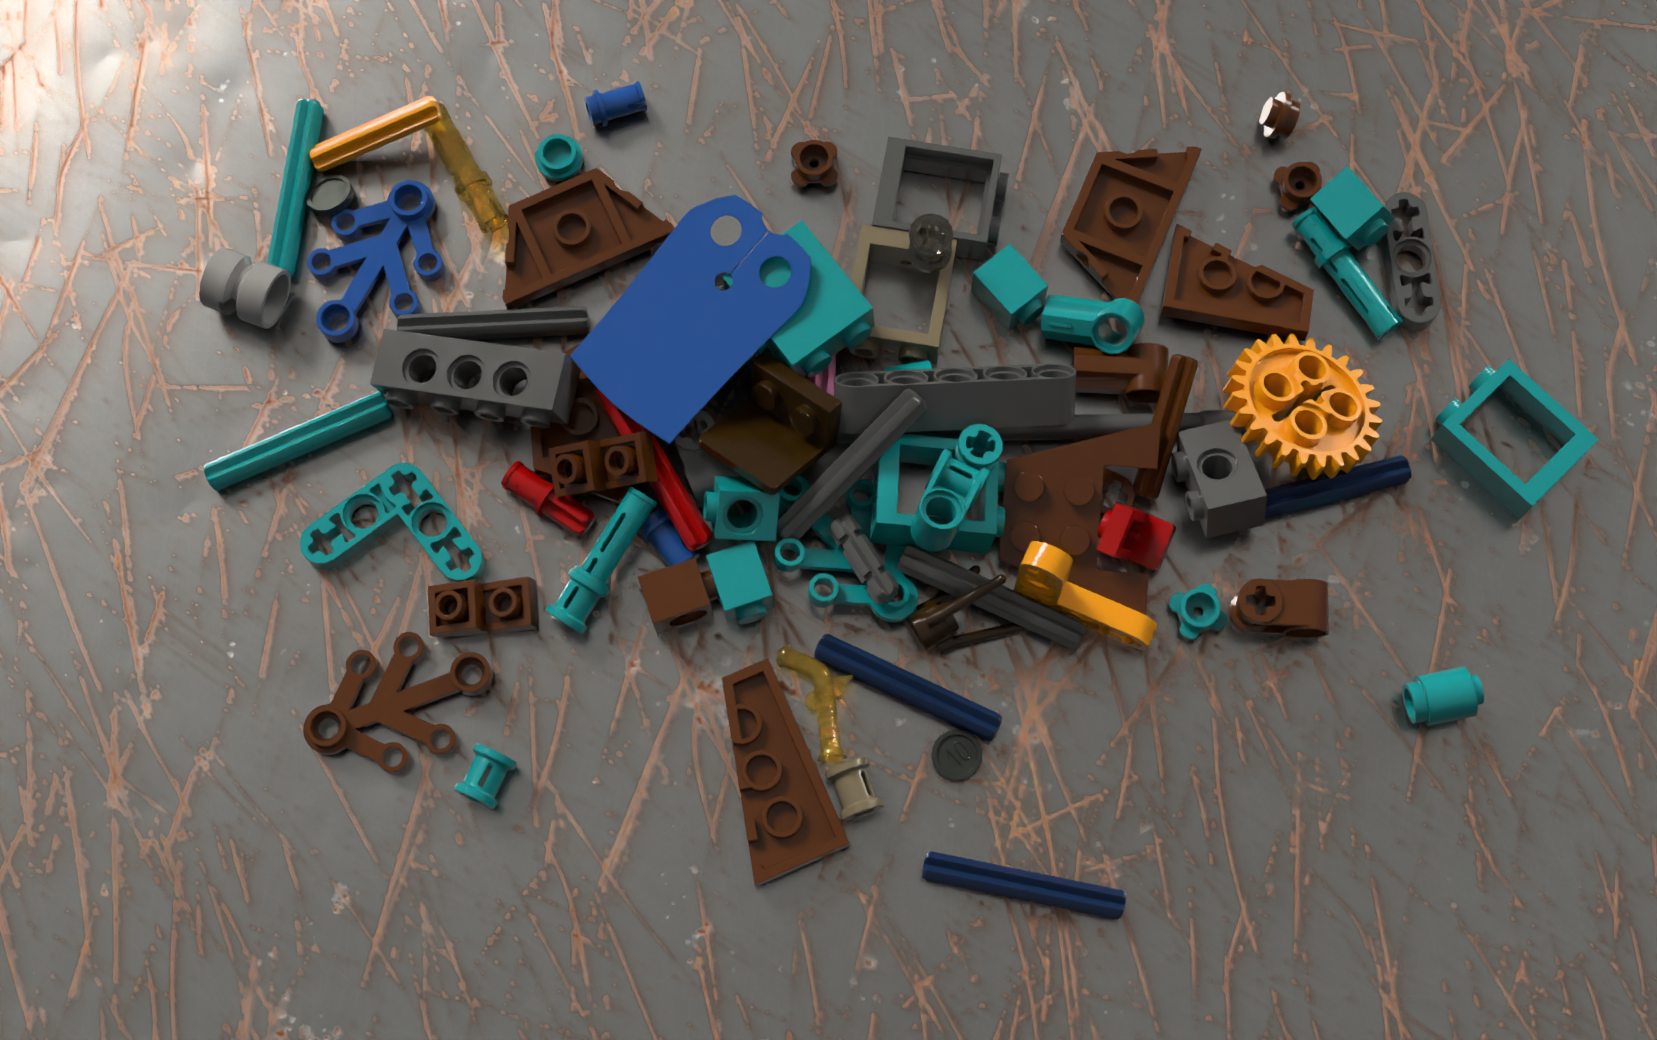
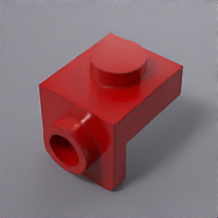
[1096,503,1176,570]

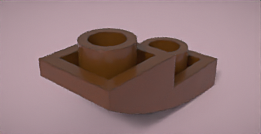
[548,432,658,497]
[428,576,538,637]

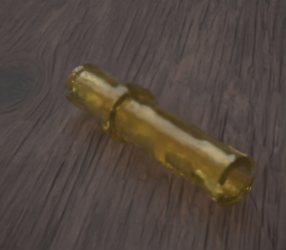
[424,103,508,233]

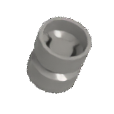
[199,247,291,329]

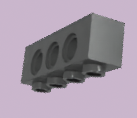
[370,329,581,428]

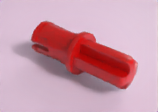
[501,461,595,536]

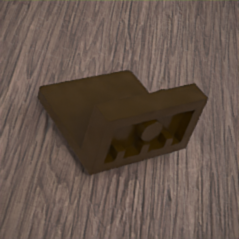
[698,353,842,495]

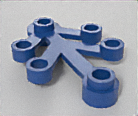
[307,180,445,343]

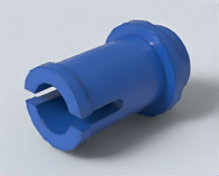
[584,81,647,127]
[640,509,699,566]

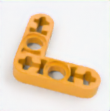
[1014,541,1158,650]

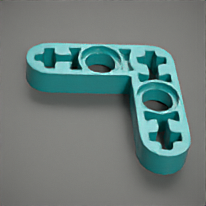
[300,463,486,583]

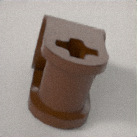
[1228,578,1329,638]

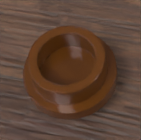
[1260,91,1301,139]

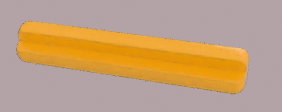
[309,96,443,172]

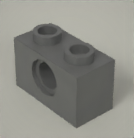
[1171,419,1267,539]

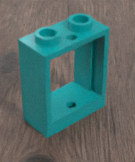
[1431,359,1599,520]
[869,434,1006,554]

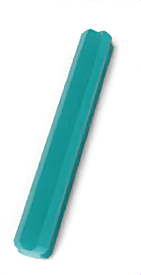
[267,99,324,277]
[204,392,392,491]

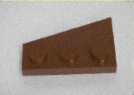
[1161,224,1314,341]

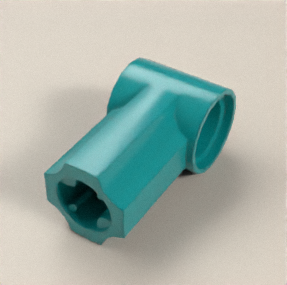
[1041,294,1144,354]

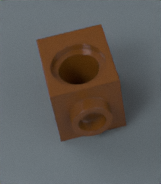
[638,558,719,635]

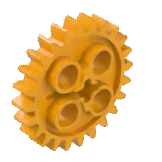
[1223,333,1382,480]

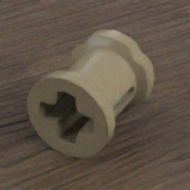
[825,757,884,821]

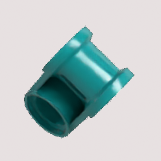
[910,449,990,552]

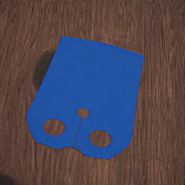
[570,195,811,444]

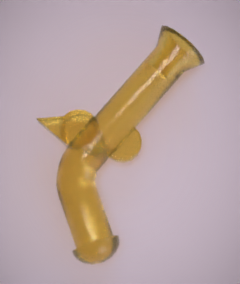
[776,645,853,763]

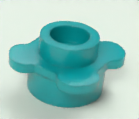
[1169,583,1227,640]

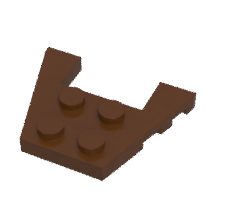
[999,423,1161,615]

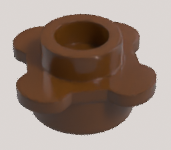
[791,140,838,187]
[1273,162,1322,211]

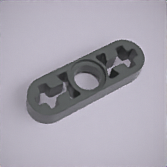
[1381,192,1441,331]

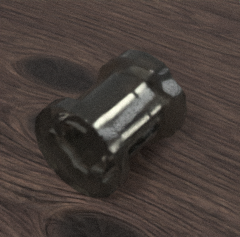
[908,213,953,273]

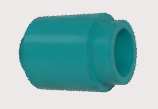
[1403,666,1484,726]

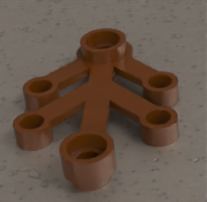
[303,632,493,775]

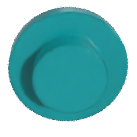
[535,134,583,181]

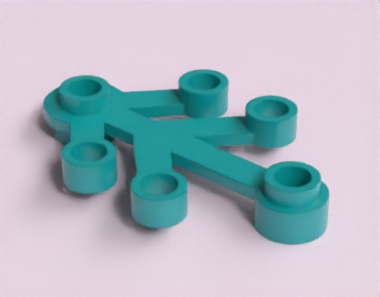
[773,475,918,622]

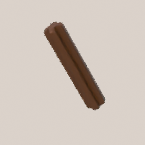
[1133,354,1198,499]

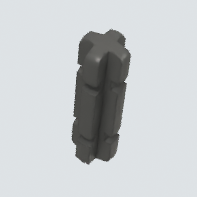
[830,514,899,605]

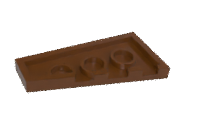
[722,658,850,887]

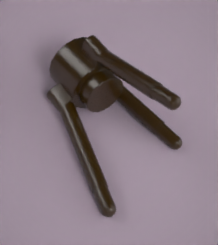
[908,565,1028,655]

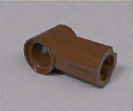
[1072,343,1169,404]

